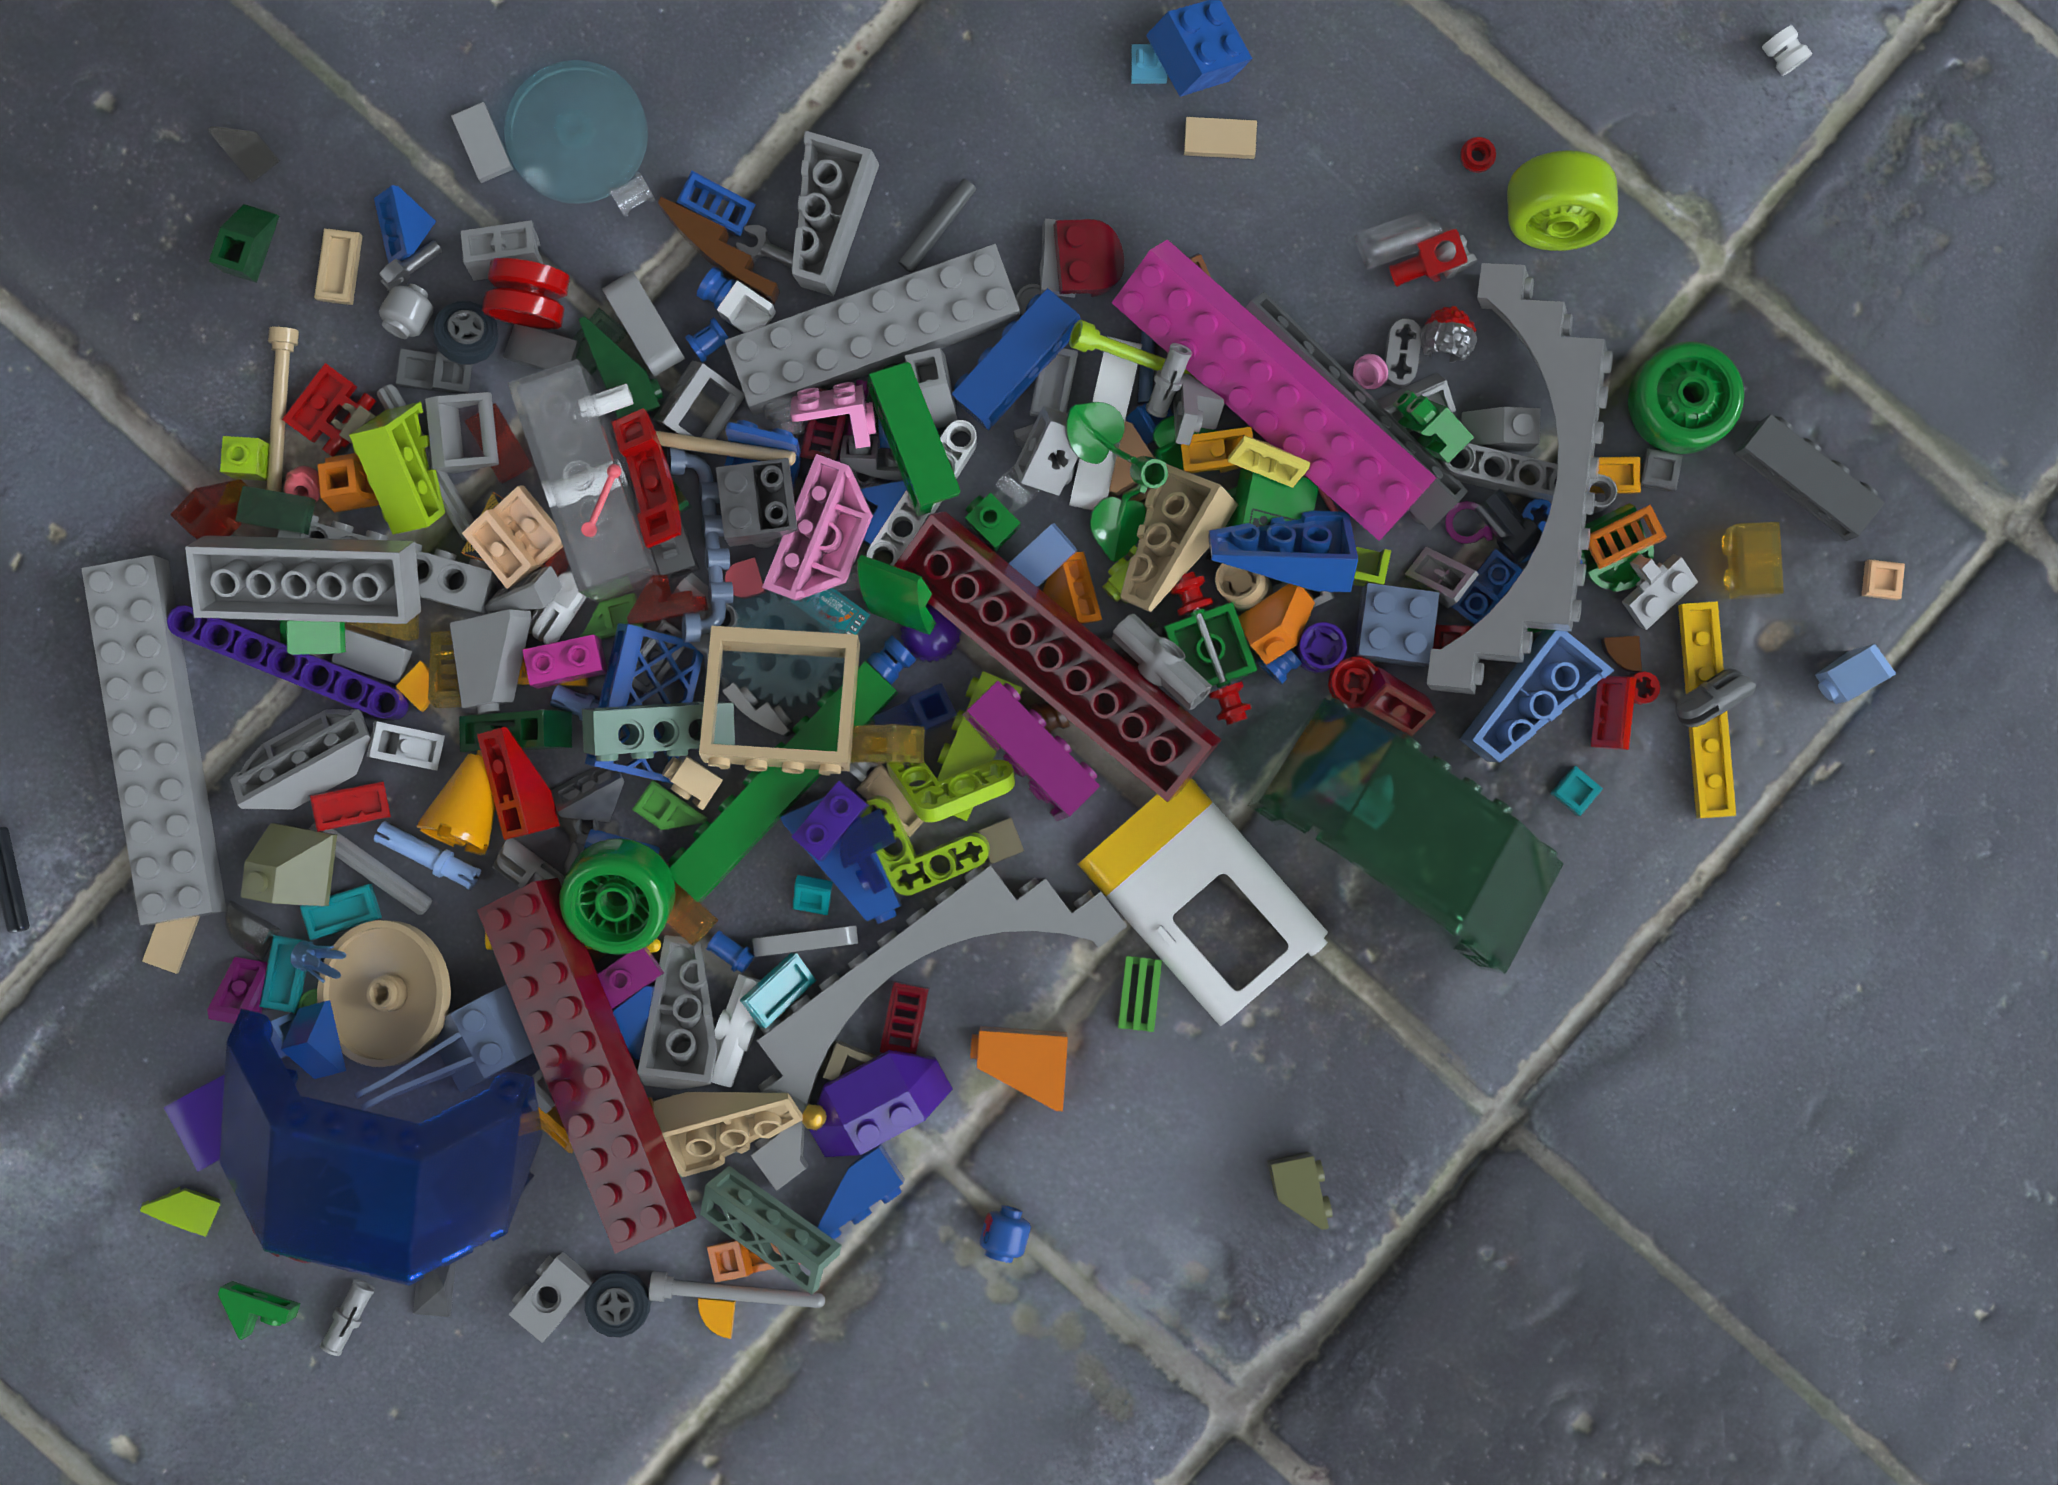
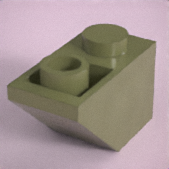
[1267,1152,1333,1230]

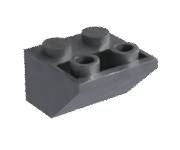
[716,458,798,547]

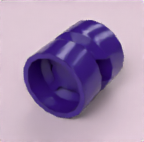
[1294,622,1347,673]

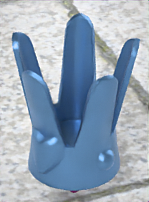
[291,941,347,983]

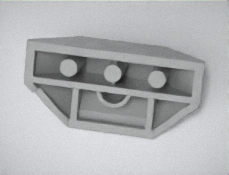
[230,709,371,810]

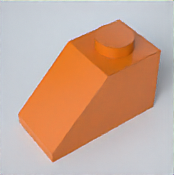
[1238,583,1315,665]

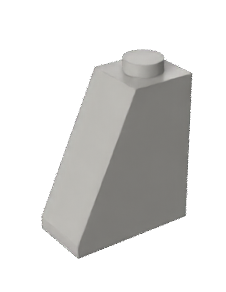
[450,609,531,714]

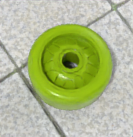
[1507,150,1618,251]

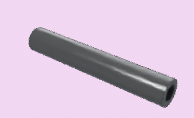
[898,178,977,273]

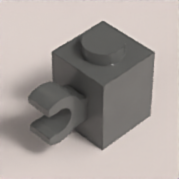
[652,524,700,580]

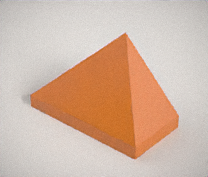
[1043,551,1102,624]

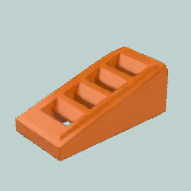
[1589,504,1667,570]

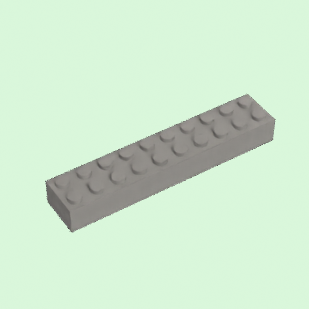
[81,555,227,925]

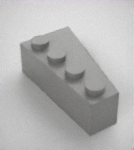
[792,131,879,297]

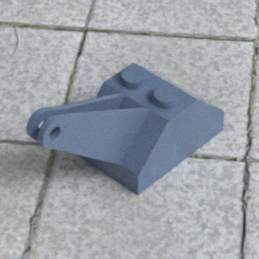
[354,985,534,1111]

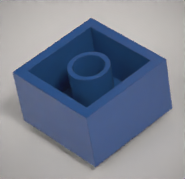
[1146,0,1253,97]

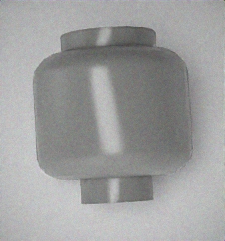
[379,284,433,339]

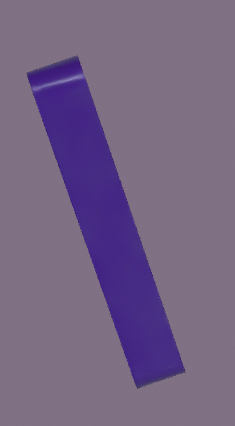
[167,605,409,721]

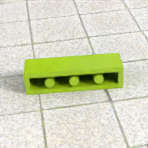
[931,671,1023,822]

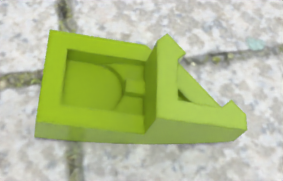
[140,1186,221,1237]

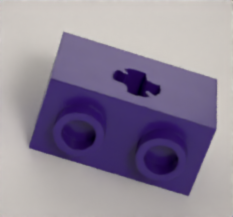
[791,781,870,861]

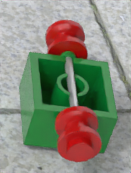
[1162,572,1257,726]

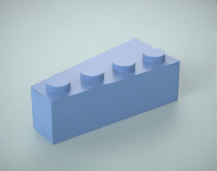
[1459,629,1614,763]

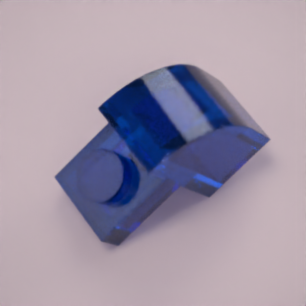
[872,683,957,751]
[840,808,898,894]

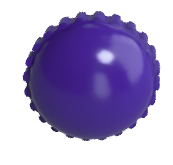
[900,602,961,663]

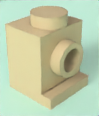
[662,756,723,810]

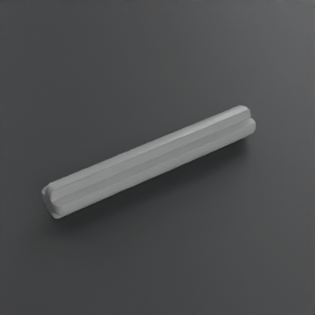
[309,822,432,915]

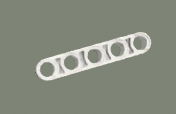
[1069,336,1142,510]
[867,420,977,566]

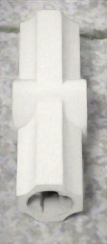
[711,974,760,1088]

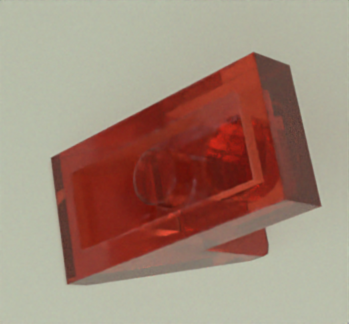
[627,575,708,624]

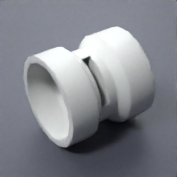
[1762,25,1812,76]

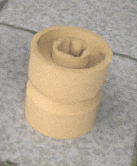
[1215,563,1273,614]

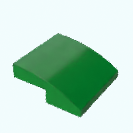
[857,555,936,635]

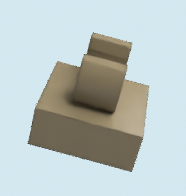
[332,403,376,444]

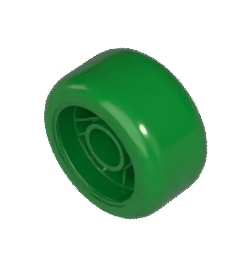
[1628,341,1744,454]
[559,838,675,955]

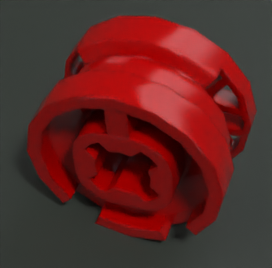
[1328,657,1378,708]

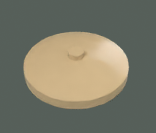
[317,920,451,1067]

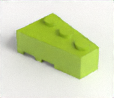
[349,401,445,535]

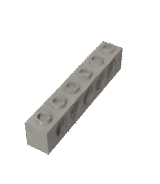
[277,511,499,615]

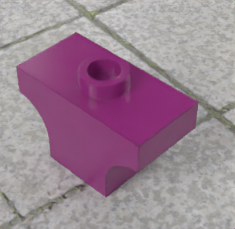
[598,947,664,1010]

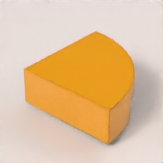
[395,661,433,712]
[698,1298,736,1339]

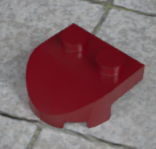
[1053,219,1125,297]

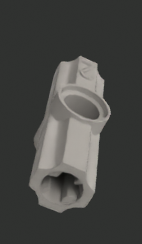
[1112,614,1212,710]

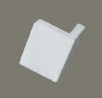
[717,281,776,333]

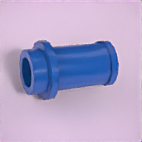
[706,930,754,973]

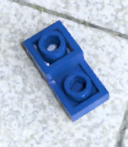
[1451,548,1523,625]

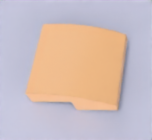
[462,485,569,589]

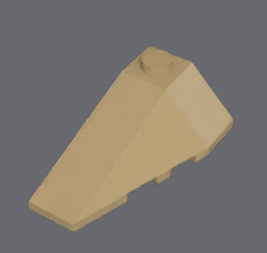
[1120,464,1238,612]
[654,1092,803,1177]

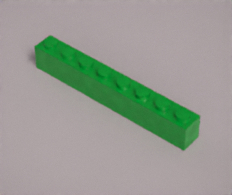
[668,661,898,902]

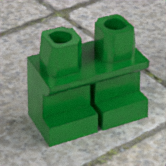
[1393,390,1474,463]

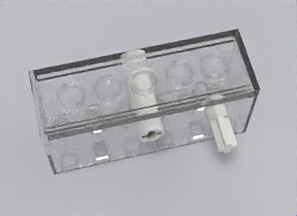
[507,359,665,604]

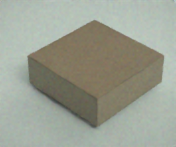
[978,818,1024,864]

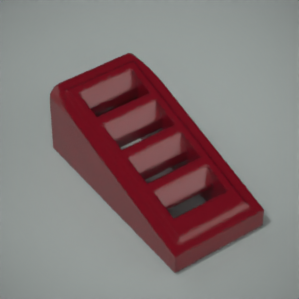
[800,387,848,461]
[880,981,930,1055]

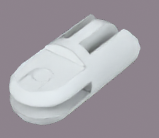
[528,571,589,645]

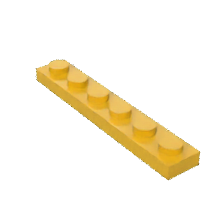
[1678,601,1736,819]

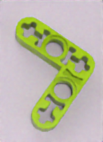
[885,745,1015,822]
[861,795,990,896]

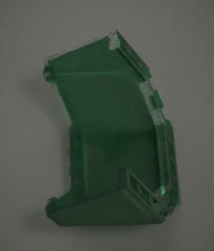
[1247,697,1564,974]

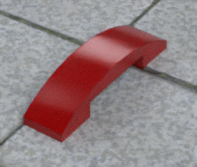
[612,408,681,548]

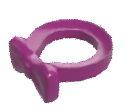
[1445,501,1493,544]

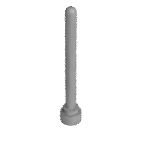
[649,1271,825,1308]

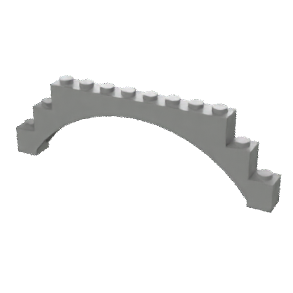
[1427,263,1612,694]
[751,865,1127,1191]

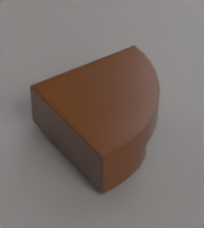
[1601,636,1642,672]

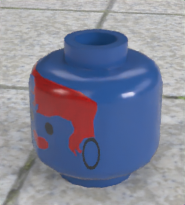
[979,1205,1031,1263]

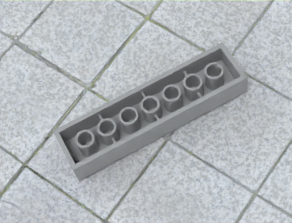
[725,244,1020,415]

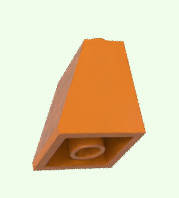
[970,1026,1068,1111]

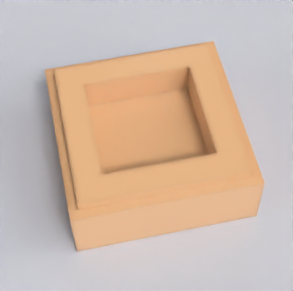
[1862,559,1905,600]

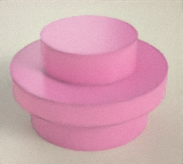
[1353,354,1388,389]

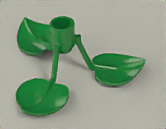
[1066,402,1216,562]

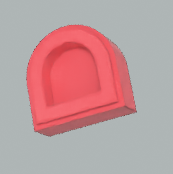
[725,557,766,599]

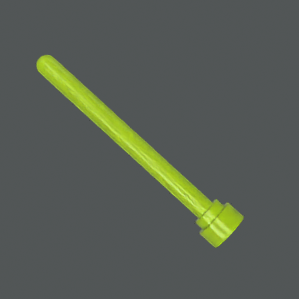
[1069,320,1201,383]

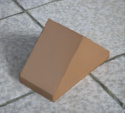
[1108,421,1154,497]

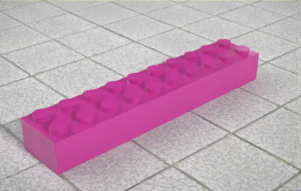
[1112,239,1436,541]

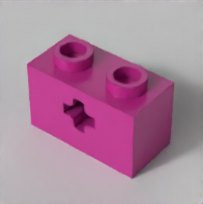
[522,634,607,689]

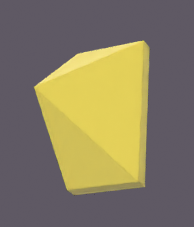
[1228,436,1310,488]

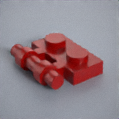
[282,363,376,457]

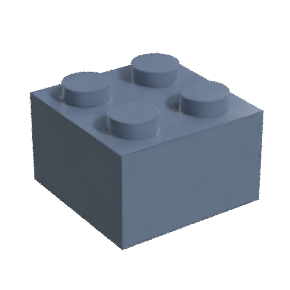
[1353,583,1440,668]

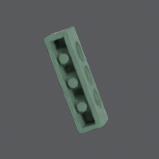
[582,701,735,761]

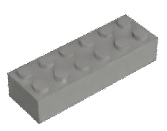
[185,536,421,624]

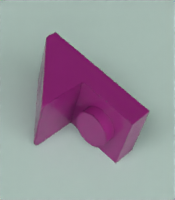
[207,957,268,1026]

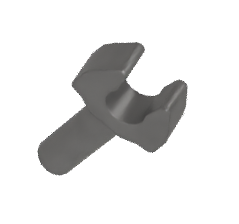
[736,225,794,268]
[379,240,442,292]

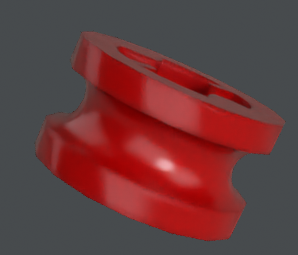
[1630,671,1661,705]

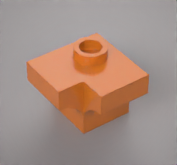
[317,453,379,513]

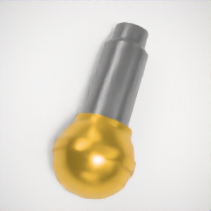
[777,1090,827,1130]

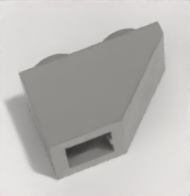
[905,348,959,429]

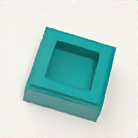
[1550,766,1603,816]
[792,875,833,915]

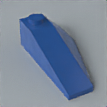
[1208,511,1358,592]

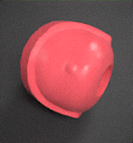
[284,466,321,506]

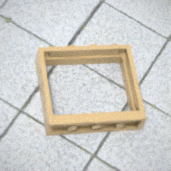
[699,626,860,776]

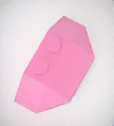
[762,454,873,601]

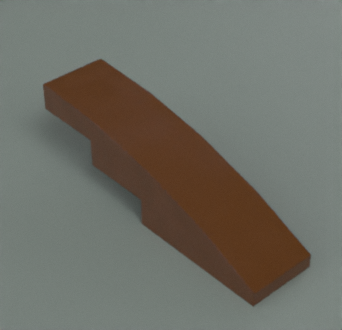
[658,197,780,305]

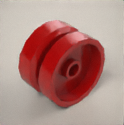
[482,258,570,330]

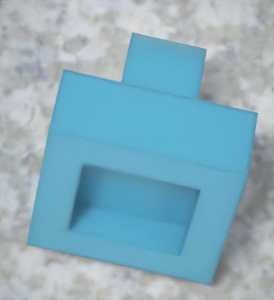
[1131,44,1167,84]

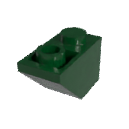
[209,204,280,283]

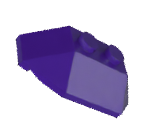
[809,1050,953,1157]

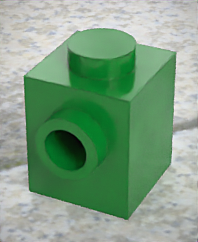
[965,492,1021,553]

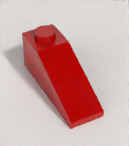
[477,727,560,840]

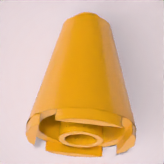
[417,750,495,855]

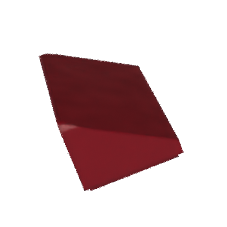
[1360,668,1436,737]

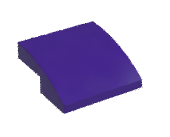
[164,1070,266,1172]

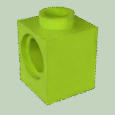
[220,436,269,481]

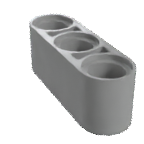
[602,270,685,377]

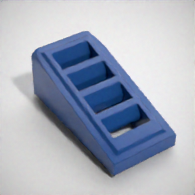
[676,171,756,237]

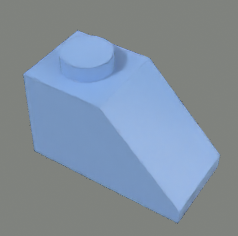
[1815,644,1896,704]

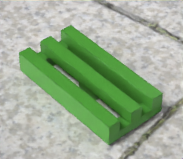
[1118,956,1162,1032]

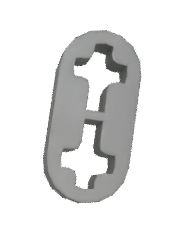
[1384,319,1421,388]

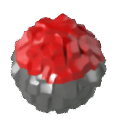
[1420,306,1477,363]

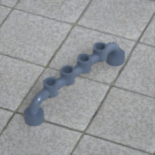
[667,447,733,642]

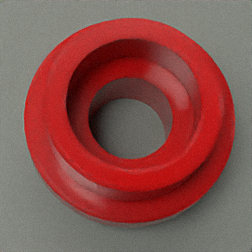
[1460,137,1496,173]

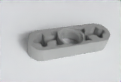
[752,925,858,957]

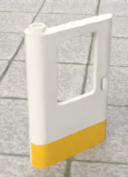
[1077,778,1328,1026]

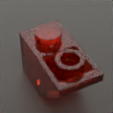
[170,479,264,540]

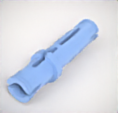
[374,821,481,890]

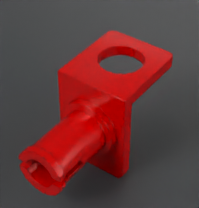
[1389,229,1468,287]

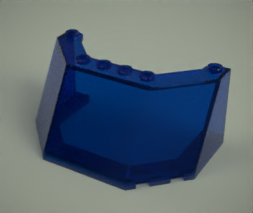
[220,1008,543,1286]

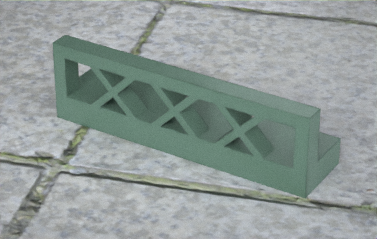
[700,1166,842,1295]

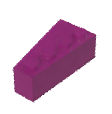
[962,681,1100,821]

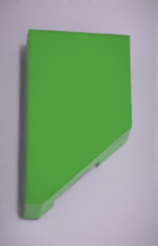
[580,593,645,640]
[632,780,708,830]

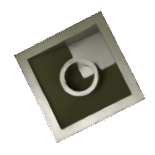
[241,823,337,906]

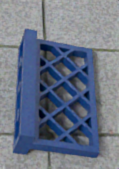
[585,623,703,784]

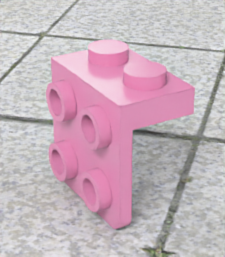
[790,382,876,449]

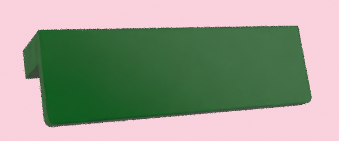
[866,362,960,517]

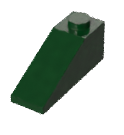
[579,316,664,419]
[459,710,572,752]

